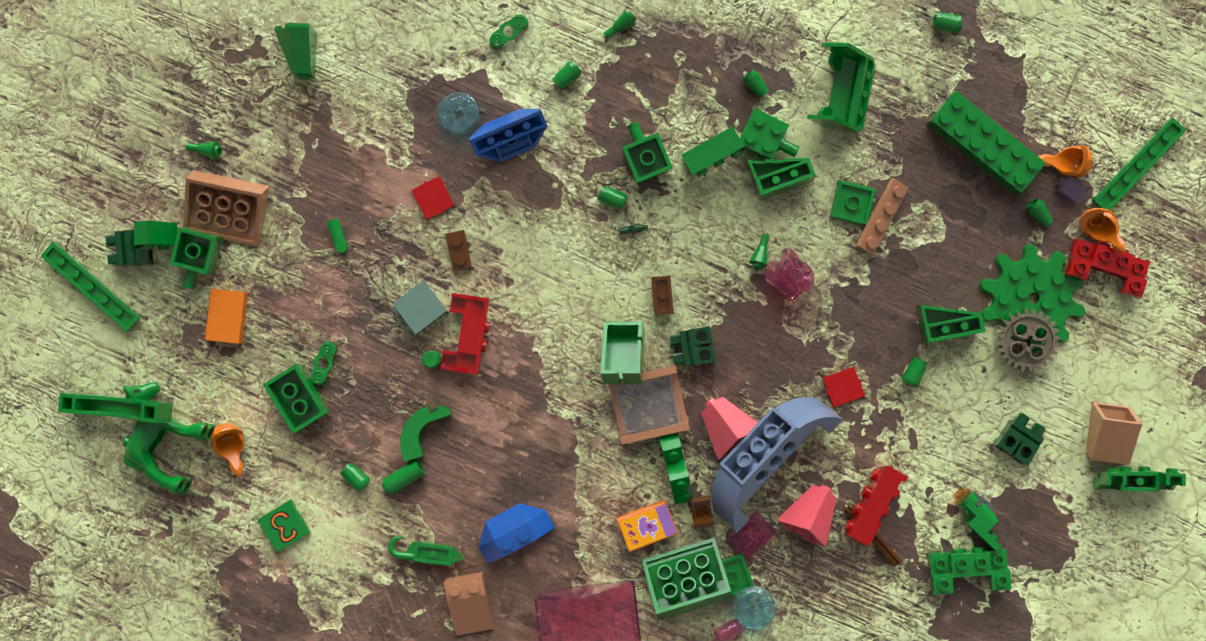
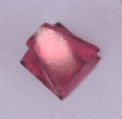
[765,248,815,301]

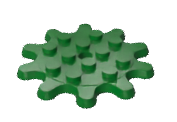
[979,244,1086,353]

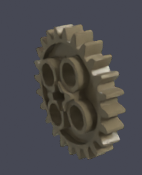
[995,309,1061,372]

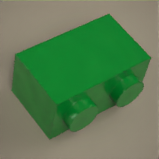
[134,220,177,250]

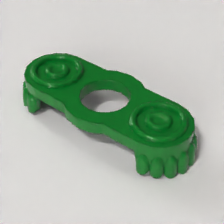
[489,14,529,50]
[311,341,338,385]

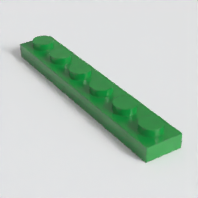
[1091,117,1186,211]
[41,242,142,332]

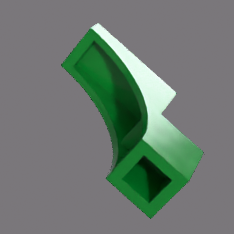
[659,432,693,505]

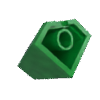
[274,23,317,80]

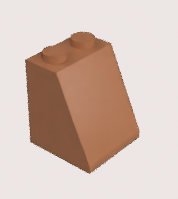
[1086,402,1142,466]

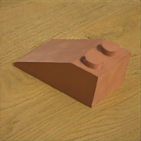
[444,571,494,636]

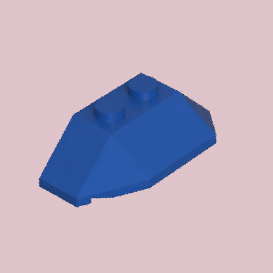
[469,109,548,162]
[478,503,555,563]

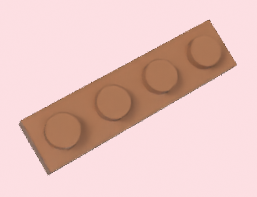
[856,178,909,255]

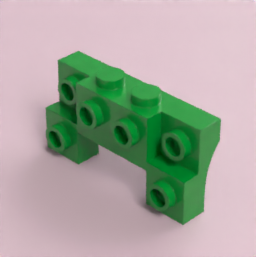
[1093,466,1186,492]
[927,546,1012,595]

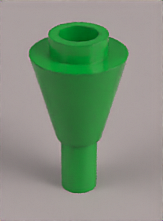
[604,10,637,39]
[185,141,222,160]
[749,234,769,270]

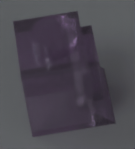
[1054,177,1091,206]

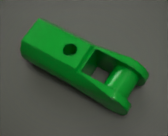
[326,218,348,254]

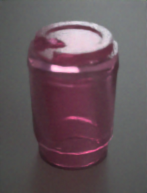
[714,617,745,641]

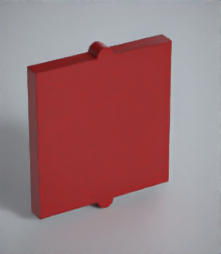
[412,176,455,220]
[823,366,865,407]

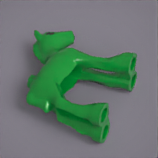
[123,382,215,495]

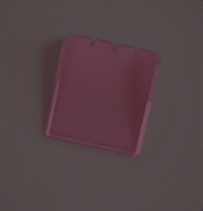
[534,580,641,641]

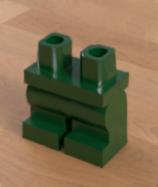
[105,229,154,267]
[670,326,716,366]
[992,413,1045,466]

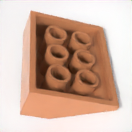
[183,170,269,246]

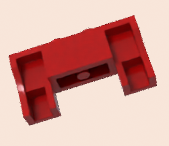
[1064,238,1150,299]
[440,293,490,375]

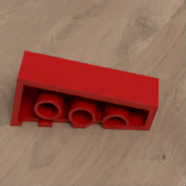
[843,465,909,547]

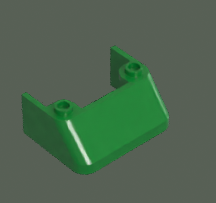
[807,43,875,132]

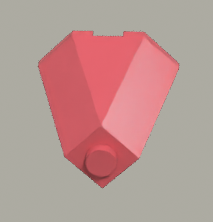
[701,397,758,460]
[778,485,836,547]

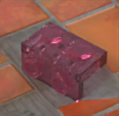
[728,511,776,559]

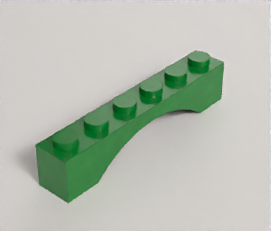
[58,392,173,423]

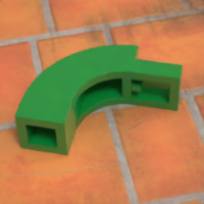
[400,405,452,462]

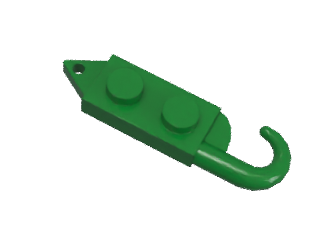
[388,536,465,566]

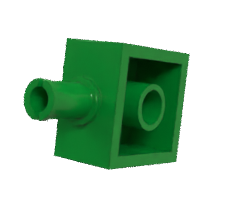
[740,108,800,160]
[622,122,673,185]
[169,227,223,289]

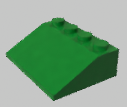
[642,537,734,620]

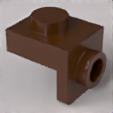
[690,496,713,528]

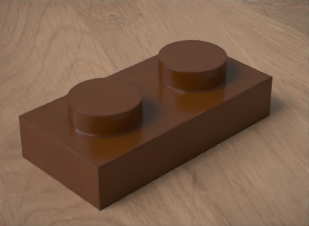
[445,230,472,272]
[651,275,674,315]

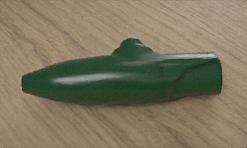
[618,225,648,235]

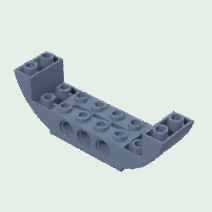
[711,397,843,533]

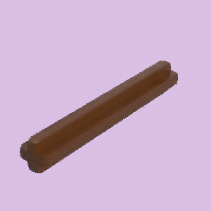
[844,504,901,567]

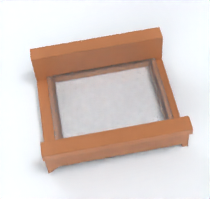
[608,365,690,444]

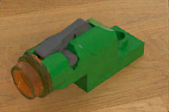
[953,486,1002,551]

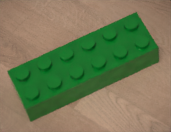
[926,90,1046,195]

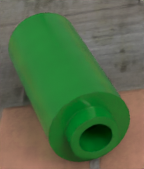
[382,459,426,495]

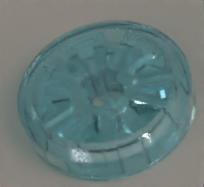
[437,92,480,135]
[733,586,776,629]

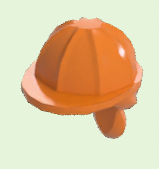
[1038,145,1094,178]
[1079,208,1125,253]
[210,423,245,477]

